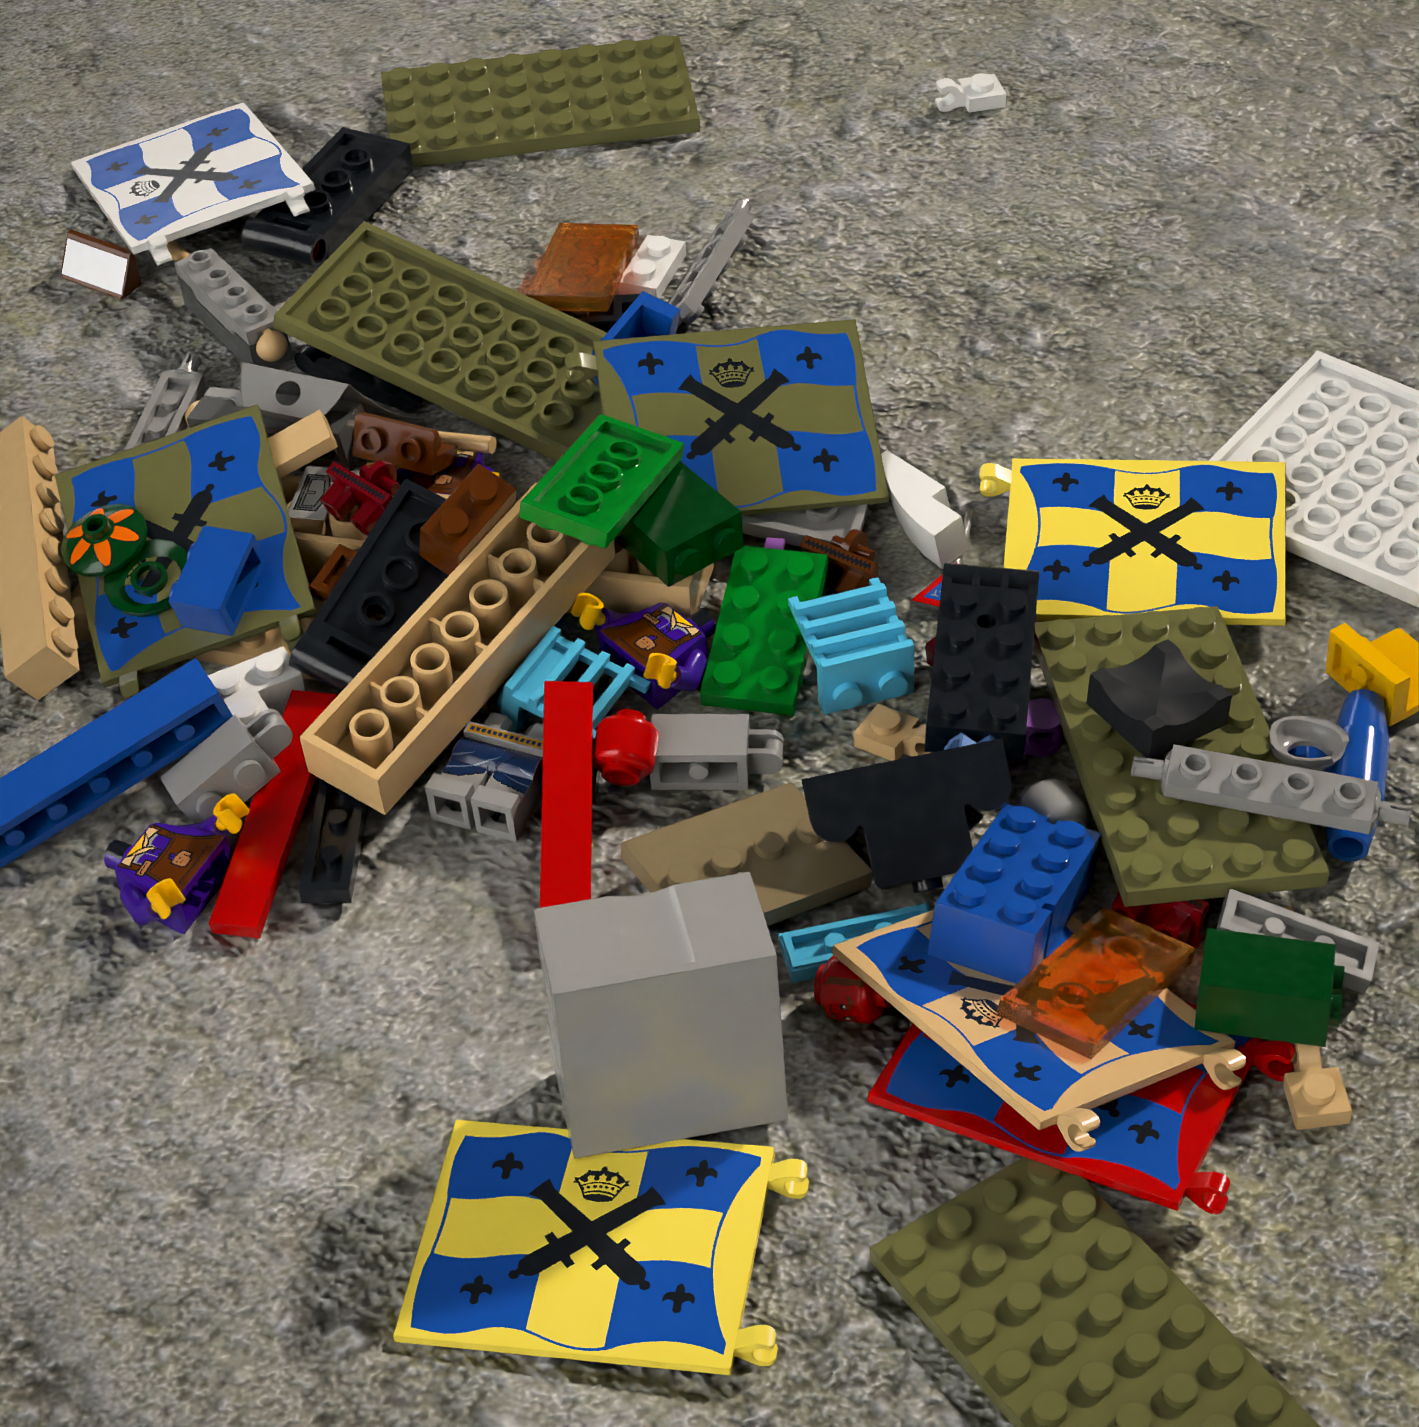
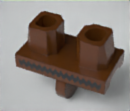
[800,529,886,594]

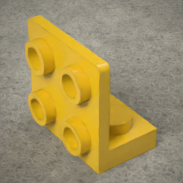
[1325,623,1419,727]

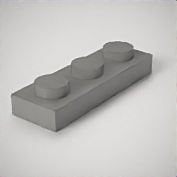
[1217,889,1380,994]

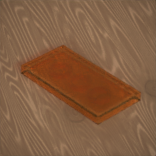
[525,223,639,312]
[997,907,1195,1059]

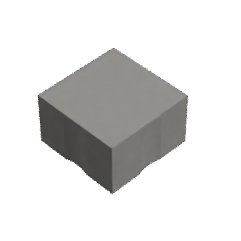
[534,872,789,1159]

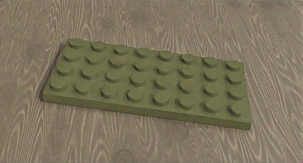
[381,35,700,167]
[273,221,607,461]
[1033,606,1330,907]
[870,1157,1321,1427]

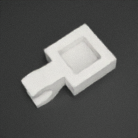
[935,73,1006,113]

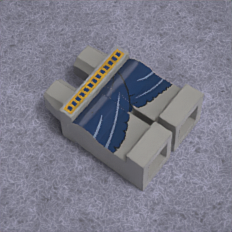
[425,712,543,842]

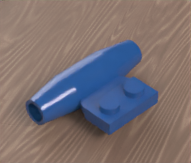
[1288,689,1390,861]

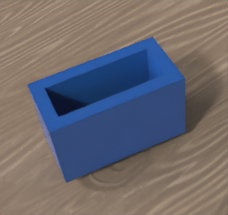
[168,525,267,636]

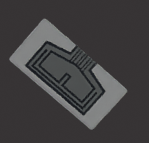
[288,466,333,520]

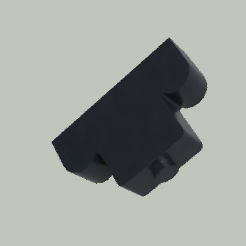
[801,738,1011,893]

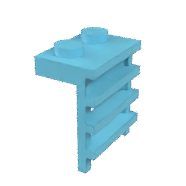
[788,577,915,715]
[497,626,651,745]

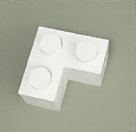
[208,646,305,725]

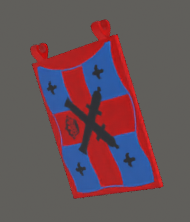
[868,1001,1296,1215]

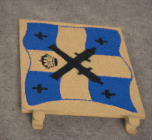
[832,910,1246,1152]

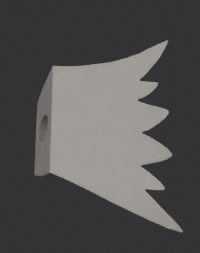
[241,362,438,423]

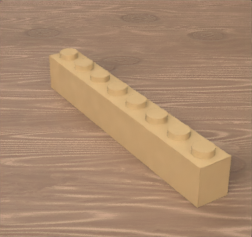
[0,416,79,701]

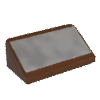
[61,229,141,299]

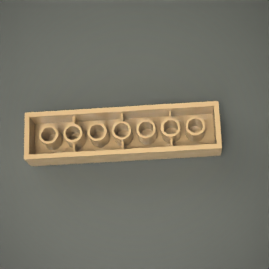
[300,482,615,815]

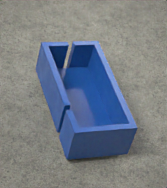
[927,804,1101,987]

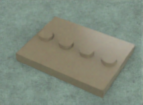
[621,782,873,926]

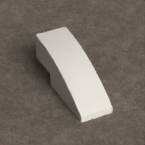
[881,450,969,569]

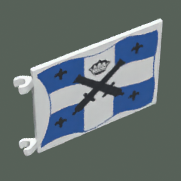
[71,102,315,266]

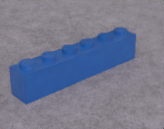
[0,658,233,868]

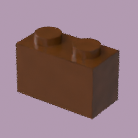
[420,463,516,576]

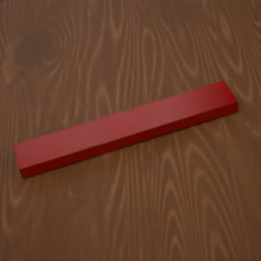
[540,681,593,908]
[209,689,338,939]

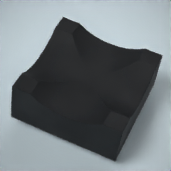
[1086,639,1232,759]

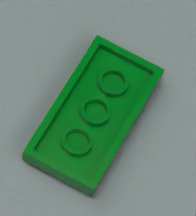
[519,414,684,549]
[700,546,828,716]

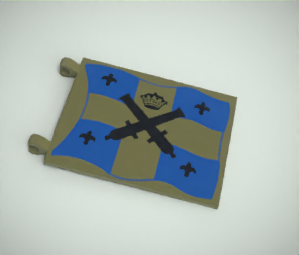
[565,319,889,515]
[55,404,317,699]

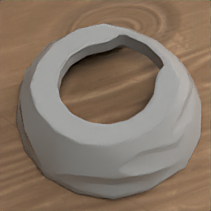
[1269,716,1349,771]

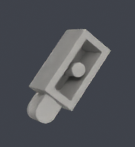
[160,709,293,823]
[650,714,784,790]

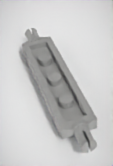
[669,198,753,327]
[124,353,206,450]
[1131,744,1412,834]

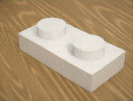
[618,235,686,299]

